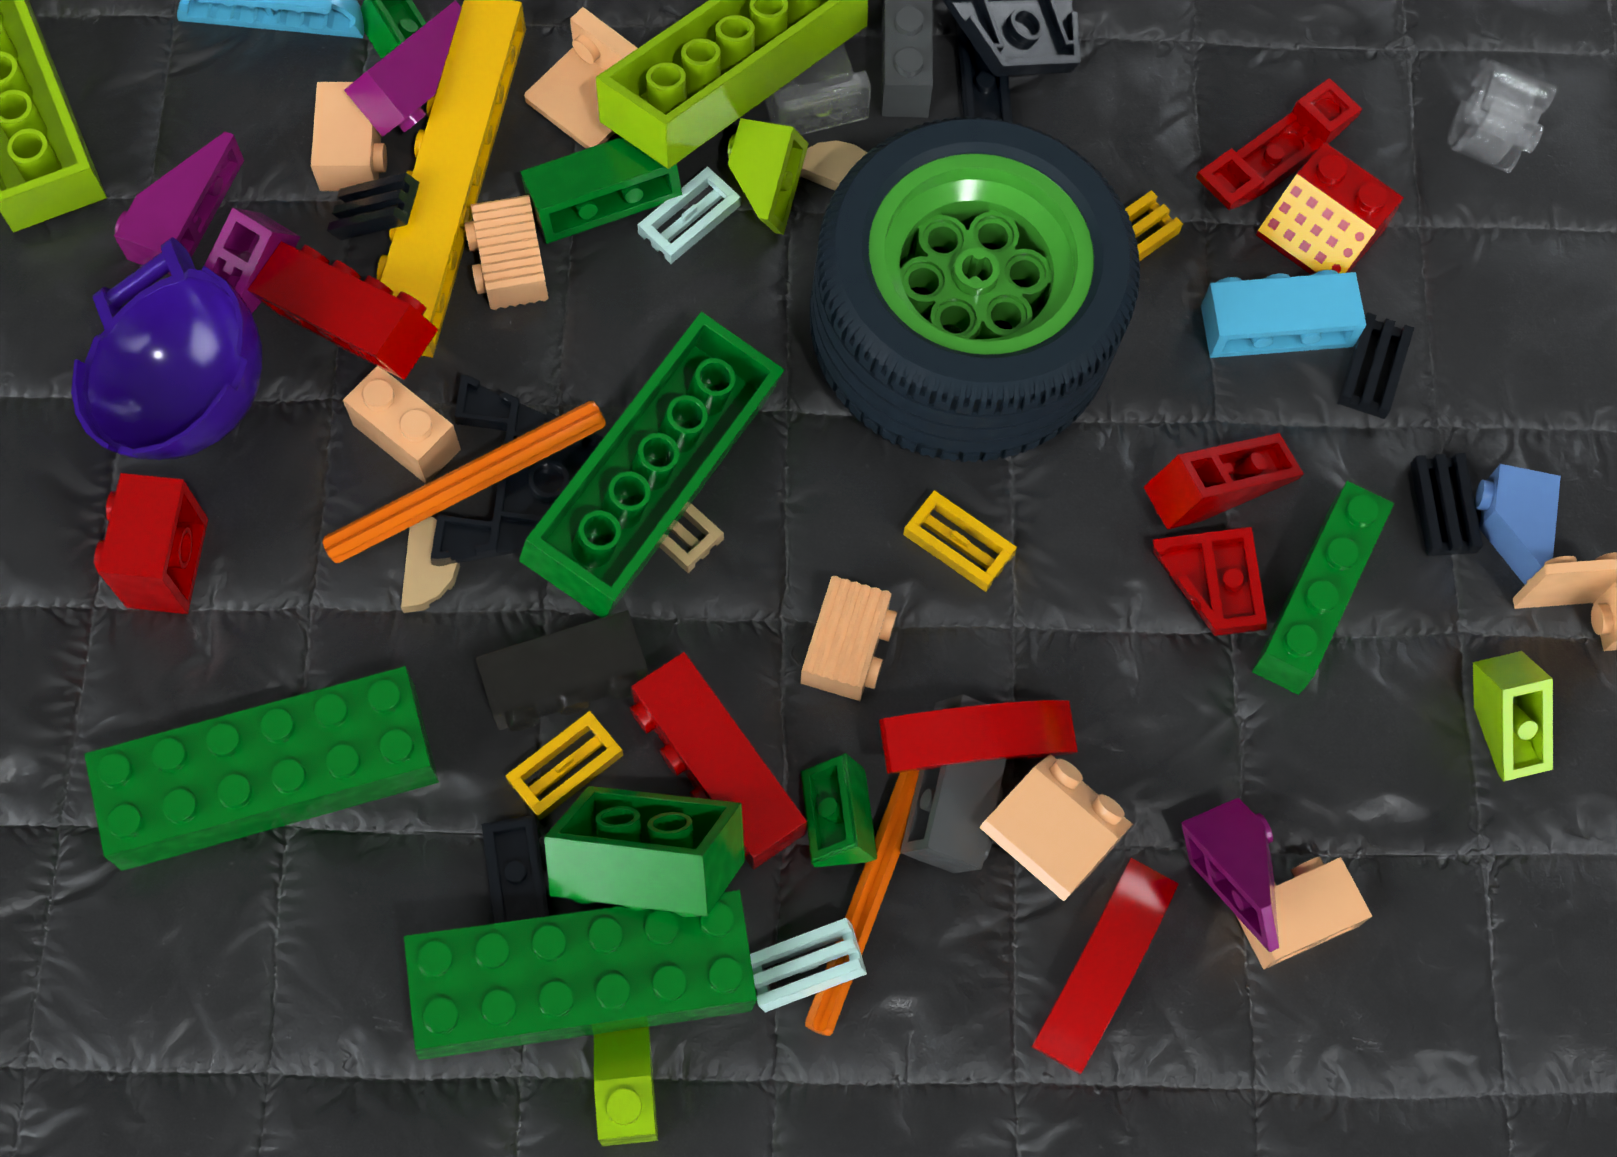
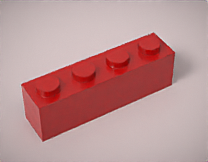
[248,241,439,380]
[630,652,807,870]

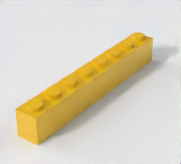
[377,0,526,358]

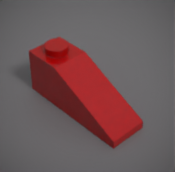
[1143,433,1304,530]

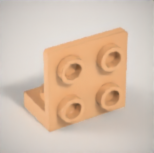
[524,7,638,149]
[1512,552,1617,651]

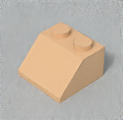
[979,754,1133,901]

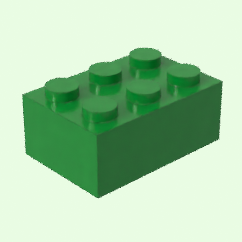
[544,786,745,917]

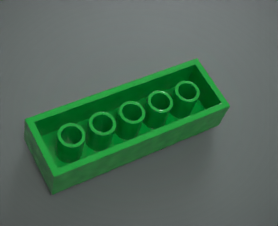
[519,311,785,621]
[84,666,439,871]
[404,890,757,1060]

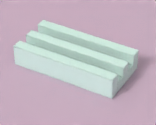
[637,166,741,264]
[750,918,867,1012]

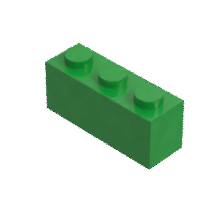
[520,137,682,244]

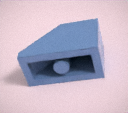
[1475,464,1561,585]

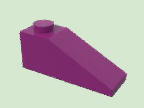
[344,0,462,137]
[114,132,244,276]
[204,208,300,314]
[1181,798,1279,952]

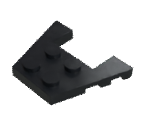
[943,0,1080,77]
[431,375,604,566]

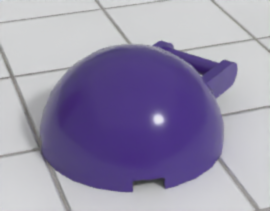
[71,237,262,460]

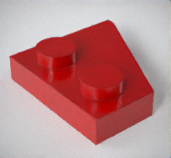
[1153,527,1267,636]

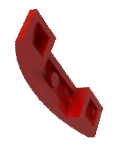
[1196,78,1363,210]
[879,700,1078,774]
[1031,858,1179,1075]

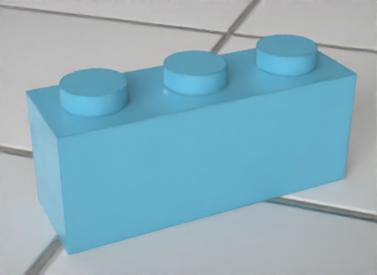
[1201,270,1366,358]

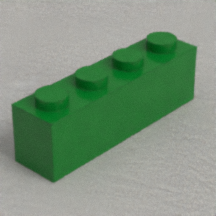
[1252,481,1394,695]

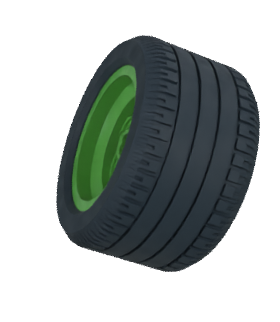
[809,116,1140,462]

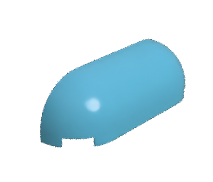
[177,0,364,38]

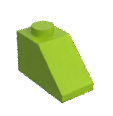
[727,118,809,235]
[1473,651,1553,781]
[594,1026,658,1146]

